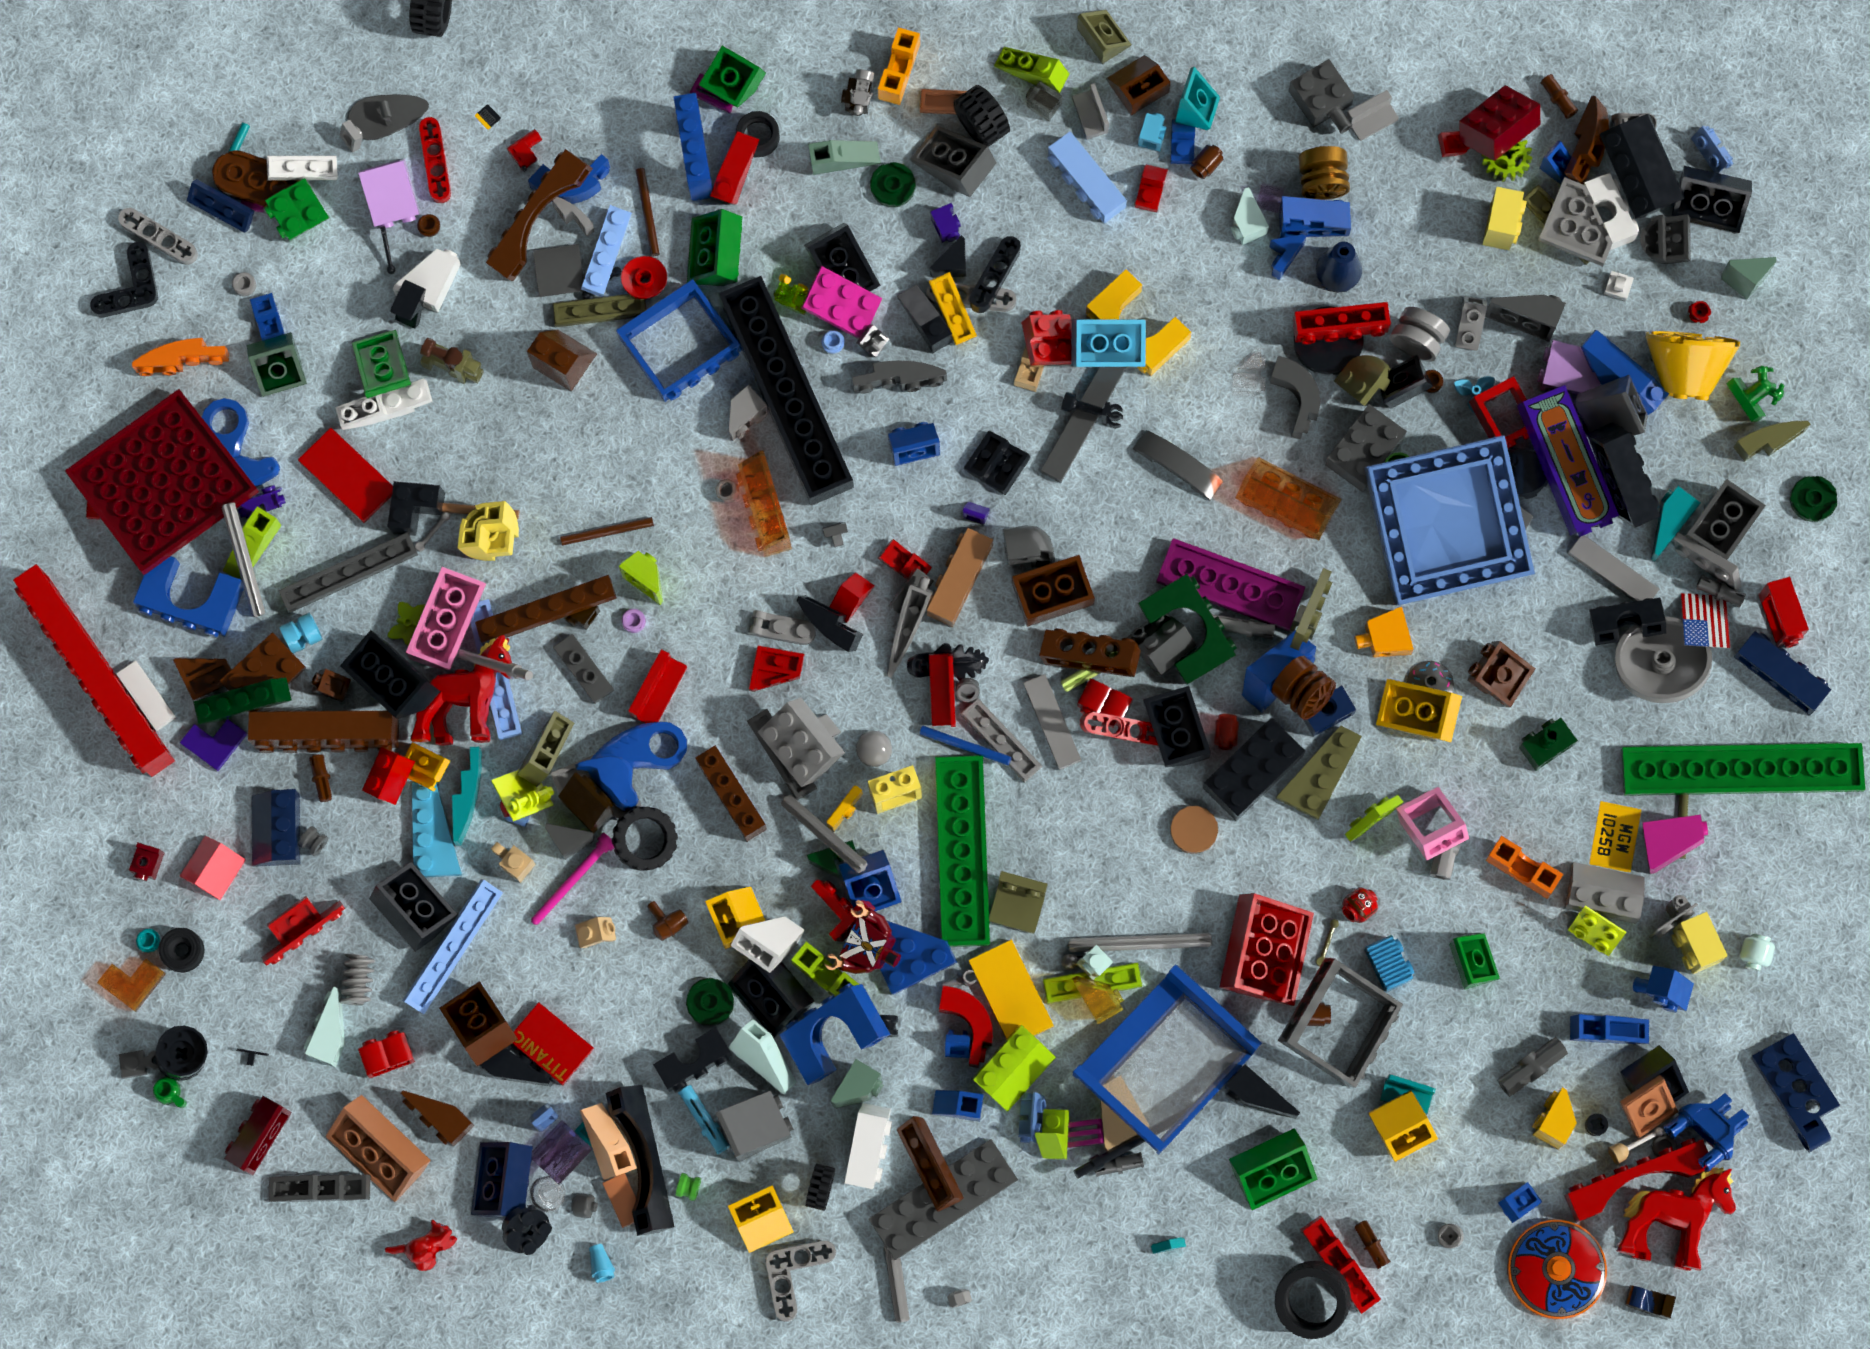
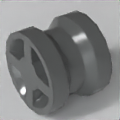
[298,826,328,856]

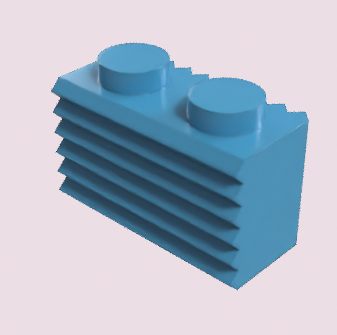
[1364,935,1414,993]

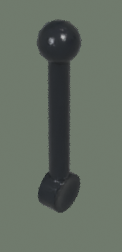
[380,226,396,274]
[582,267,621,300]

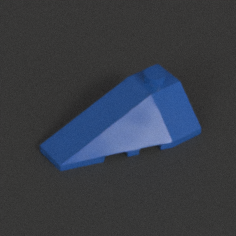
[1580,330,1669,415]

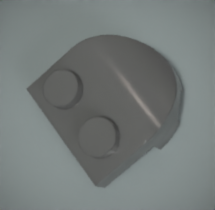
[1640,214,1691,264]

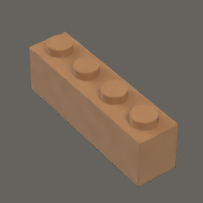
[927,528,993,627]

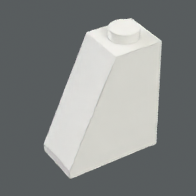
[393,249,461,313]
[731,917,804,973]

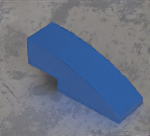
[1570,1014,1649,1044]

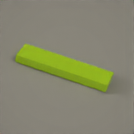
[1043,963,1142,1004]

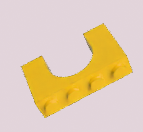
[1086,269,1192,376]

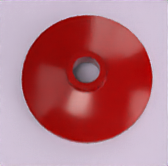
[621,256,667,299]

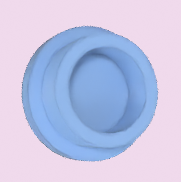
[821,331,845,354]

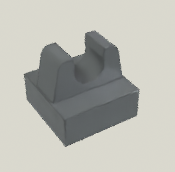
[856,324,889,357]
[822,522,848,547]

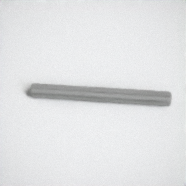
[1068,933,1212,952]

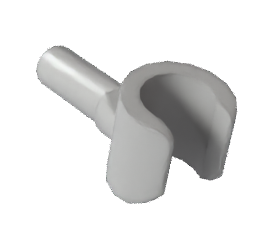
[942,970,976,987]

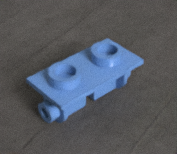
[1691,126,1734,173]
[1018,1092,1046,1144]

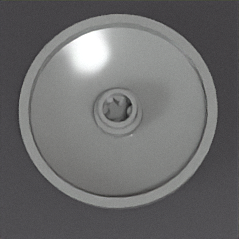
[1615,616,1712,703]

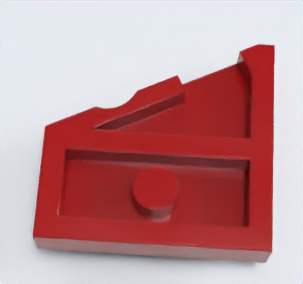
[749,646,805,692]

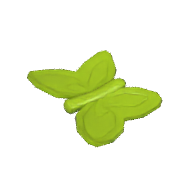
[387,601,426,646]

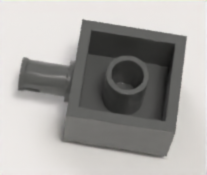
[1288,59,1354,134]

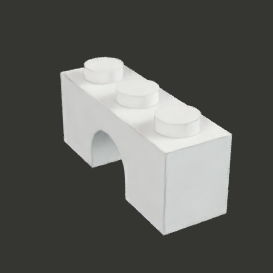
[1584,173,1639,250]

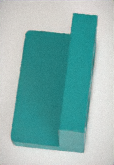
[1380,1074,1436,1115]

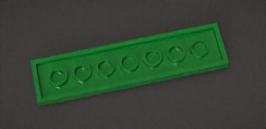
[935,756,990,947]

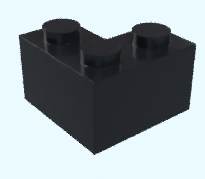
[387,481,446,536]

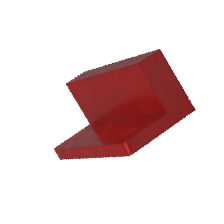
[628,649,687,723]
[929,653,956,727]

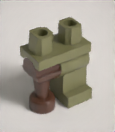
[420,337,484,384]

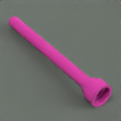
[531,832,614,925]

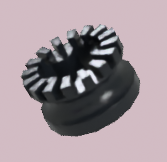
[1585,1113,1608,1136]

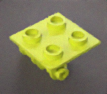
[491,770,554,822]
[1568,905,1627,956]

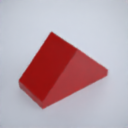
[829,572,875,623]

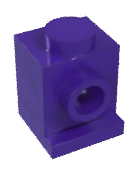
[930,203,961,243]

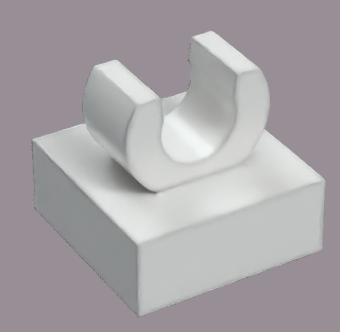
[1604,271,1634,301]

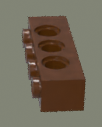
[1039,628,1141,677]
[695,745,767,842]

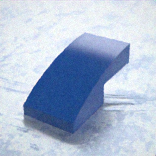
[250,293,285,341]

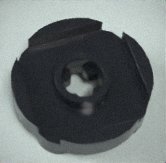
[502,1205,552,1255]

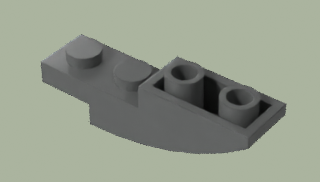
[852,360,947,394]

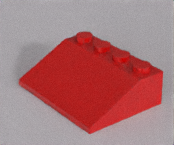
[1219,893,1314,1006]

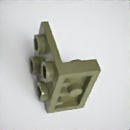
[989,871,1048,934]

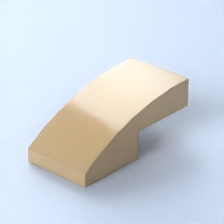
[1014,346,1045,392]

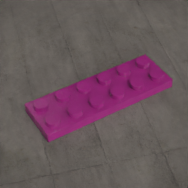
[1156,538,1306,632]

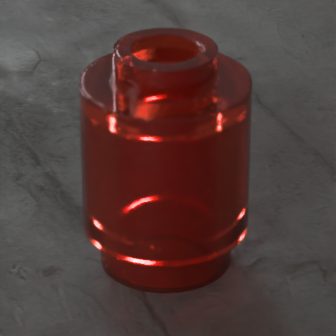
[1214,714,1239,750]

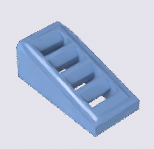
[529,1103,559,1132]

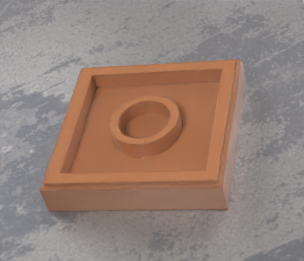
[1620,1075,1678,1139]

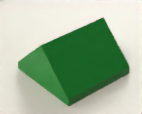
[1449,933,1500,990]

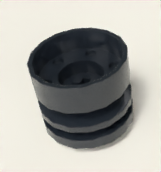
[155,1025,208,1081]

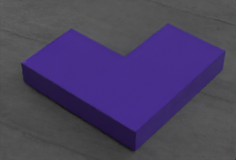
[180,719,247,771]

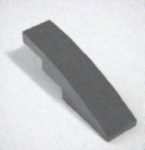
[269,1175,371,1202]

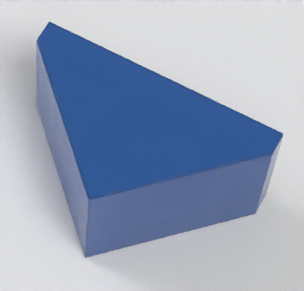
[1539,141,1571,185]

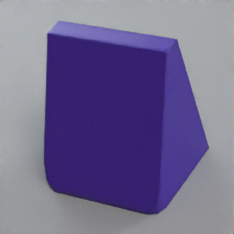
[963,502,990,525]

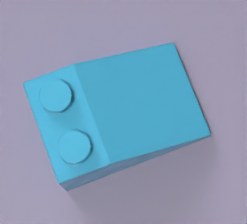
[1071,319,1146,367]

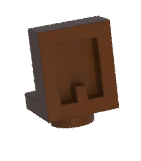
[311,669,351,702]

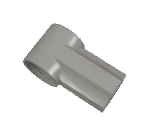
[1430,840,1461,880]

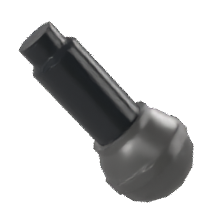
[1061,954,1083,971]

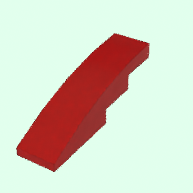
[1300,1215,1381,1314]

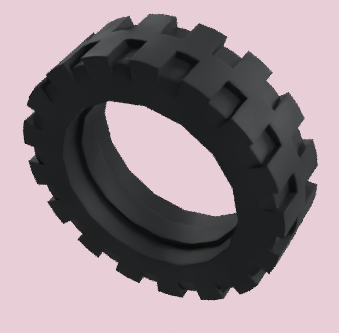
[612,807,678,871]

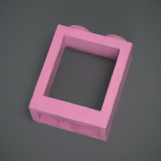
[1396,787,1469,860]

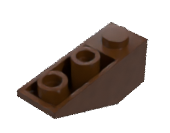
[401,1090,475,1146]

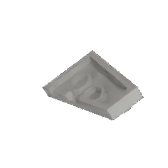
[1673,532,1741,591]

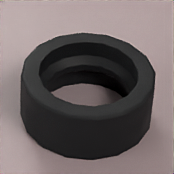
[736,111,780,158]

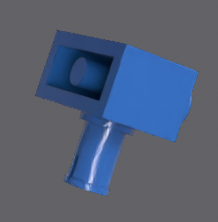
[1633,966,1694,1013]

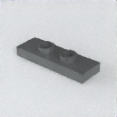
[553,634,614,704]

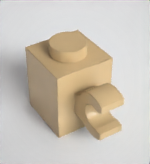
[491,842,536,883]

